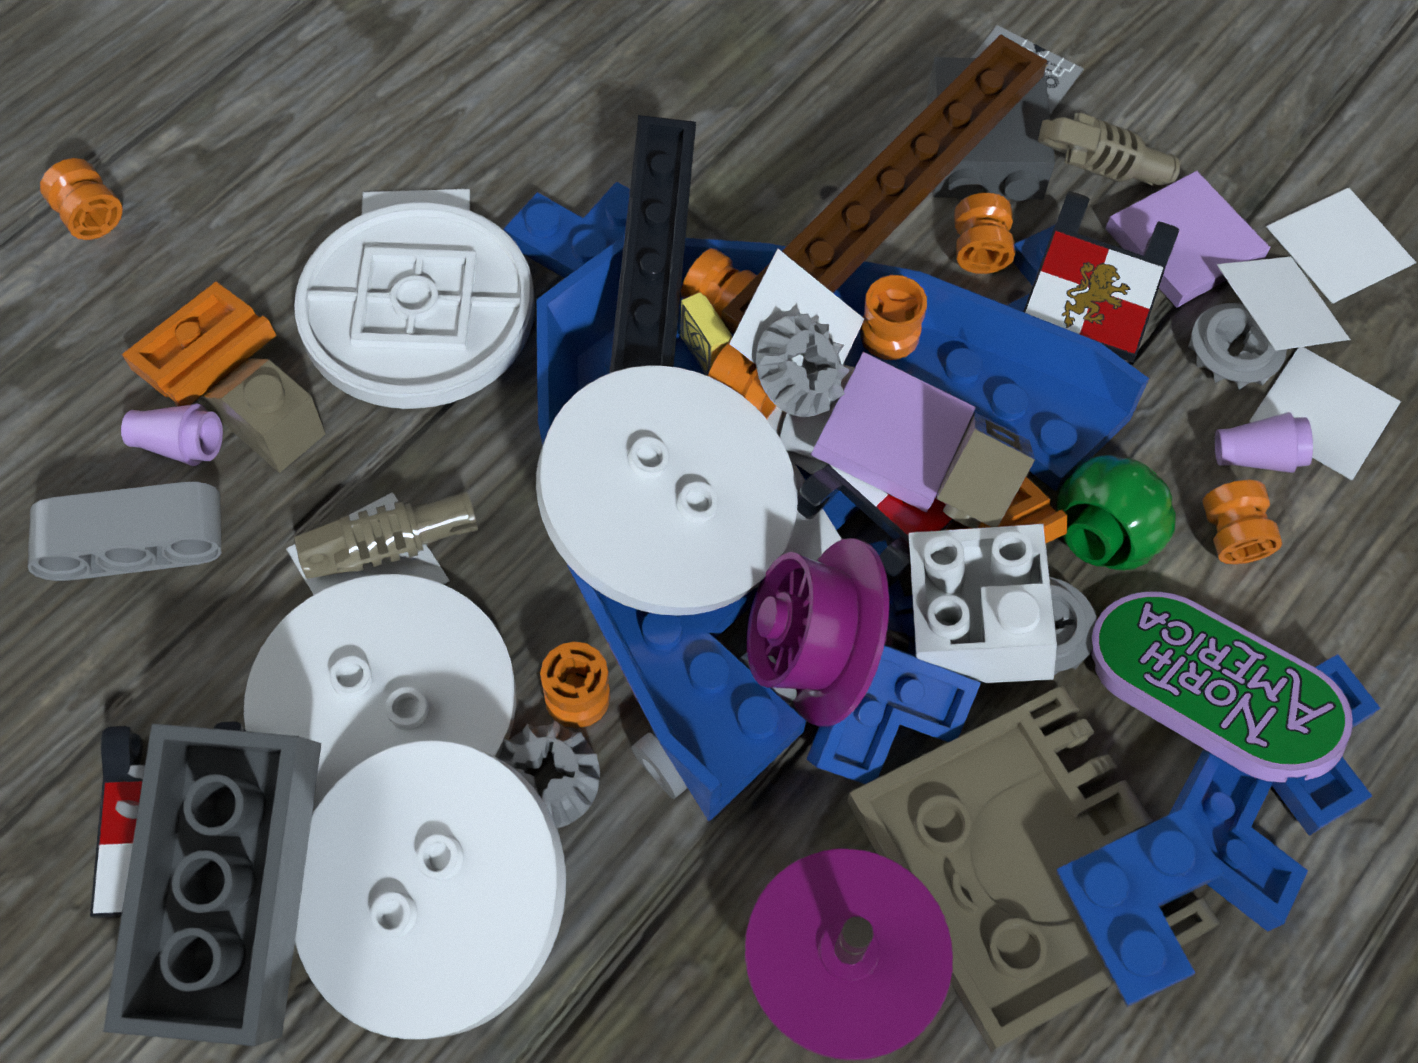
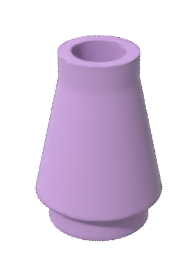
[121,404,223,466]
[1215,412,1313,473]

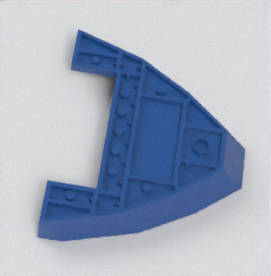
[537,235,1149,821]

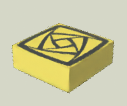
[681,292,732,376]

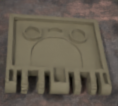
[847,686,1220,1053]

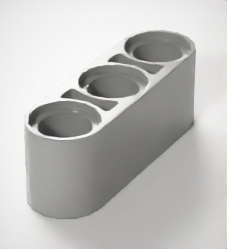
[28,482,222,581]

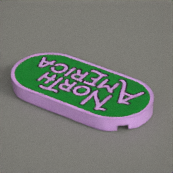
[1091,592,1353,782]

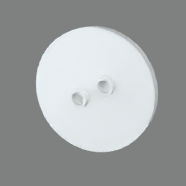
[294,202,535,409]
[536,366,798,616]
[244,574,516,815]
[295,741,566,1039]

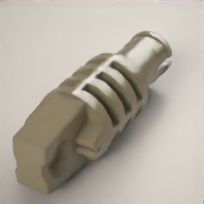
[1038,113,1180,190]
[294,491,478,579]

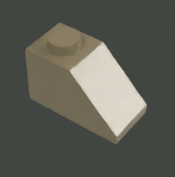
[198,359,326,473]
[937,412,1035,528]

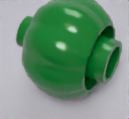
[1056,455,1176,570]

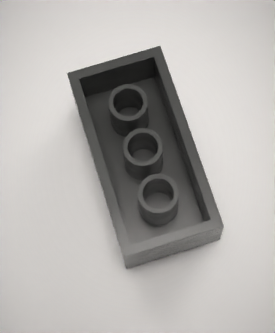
[103,724,322,1046]

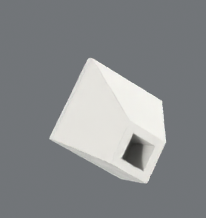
[909,524,1057,683]

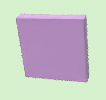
[1105,171,1270,308]
[811,352,976,512]

